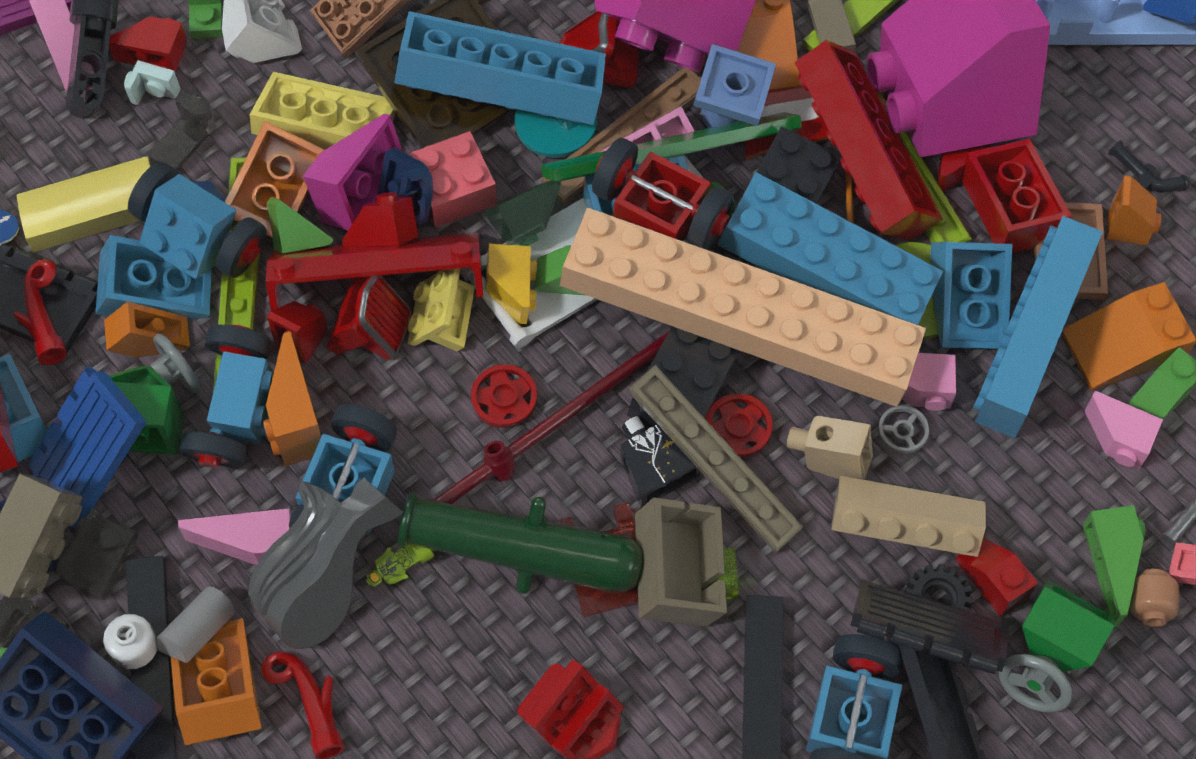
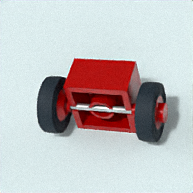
[592,138,734,250]

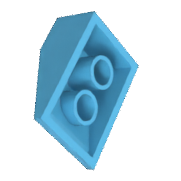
[96,235,212,319]
[930,242,1012,349]
[0,354,47,462]

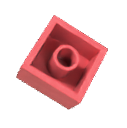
[408,131,497,228]

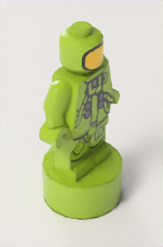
[366,544,435,587]

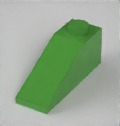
[1083,505,1145,627]

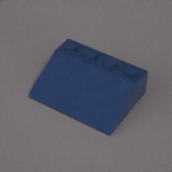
[0,611,164,759]

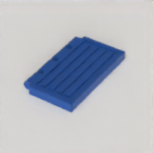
[28,367,147,528]

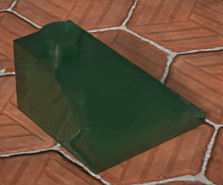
[483,180,561,246]

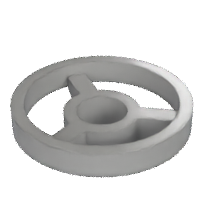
[878,405,929,454]

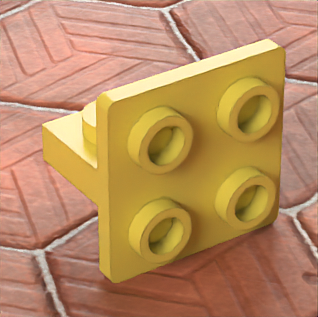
[408,268,475,352]

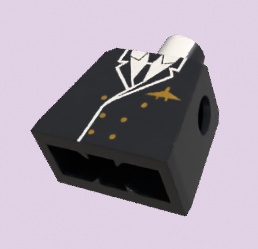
[620,416,701,508]

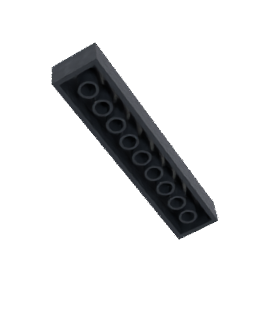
[627,126,842,428]

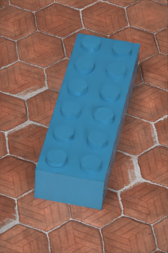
[394,11,606,125]
[717,172,943,325]
[973,216,1103,438]

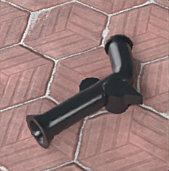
[1108,140,1190,193]

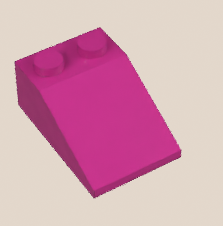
[303,114,403,230]

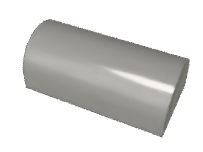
[156,586,235,663]

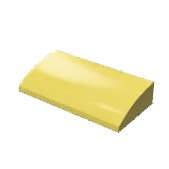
[250,72,395,150]
[17,156,151,253]

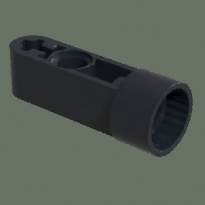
[66,0,119,118]

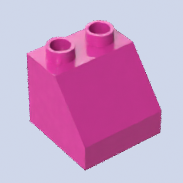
[595,0,756,73]
[867,0,1051,157]

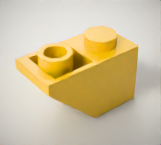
[486,244,537,324]

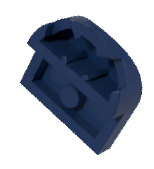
[376,147,433,228]

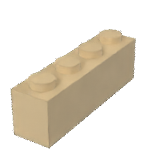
[831,476,986,557]

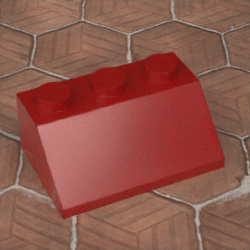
[960,139,1072,253]

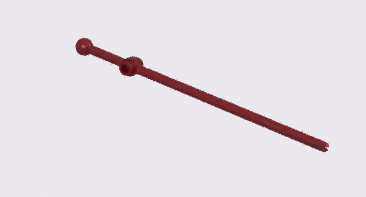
[425,330,670,504]

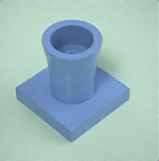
[693,44,776,128]

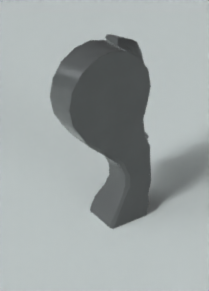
[248,477,404,650]

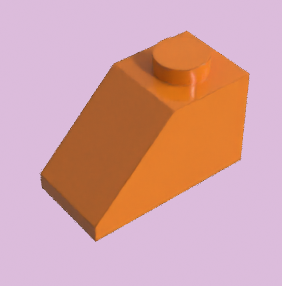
[1106,175,1161,246]
[104,301,190,358]

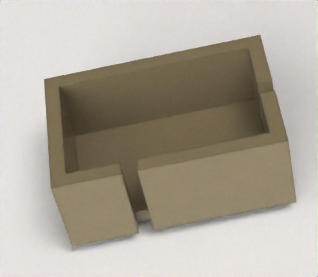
[0,474,83,598]
[635,498,727,627]

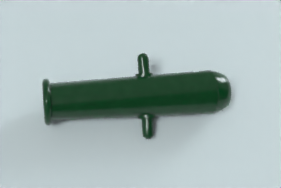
[398,491,643,594]

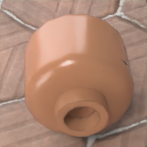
[1129,569,1179,627]

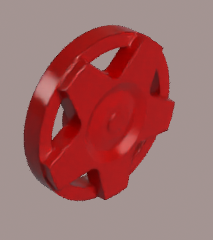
[471,364,537,428]
[706,394,773,458]

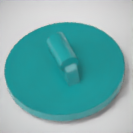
[515,109,597,158]

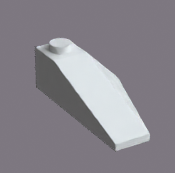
[222,0,302,63]

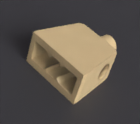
[787,416,873,480]

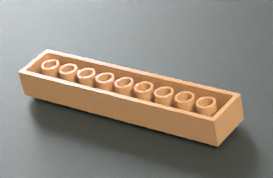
[560,207,926,407]

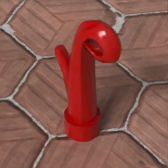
[14,260,67,365]
[261,651,345,759]

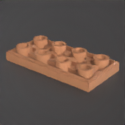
[310,0,410,58]

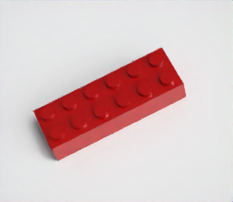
[794,39,943,241]

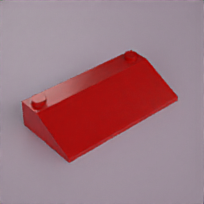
[266,233,484,311]

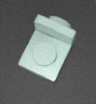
[124,60,181,105]

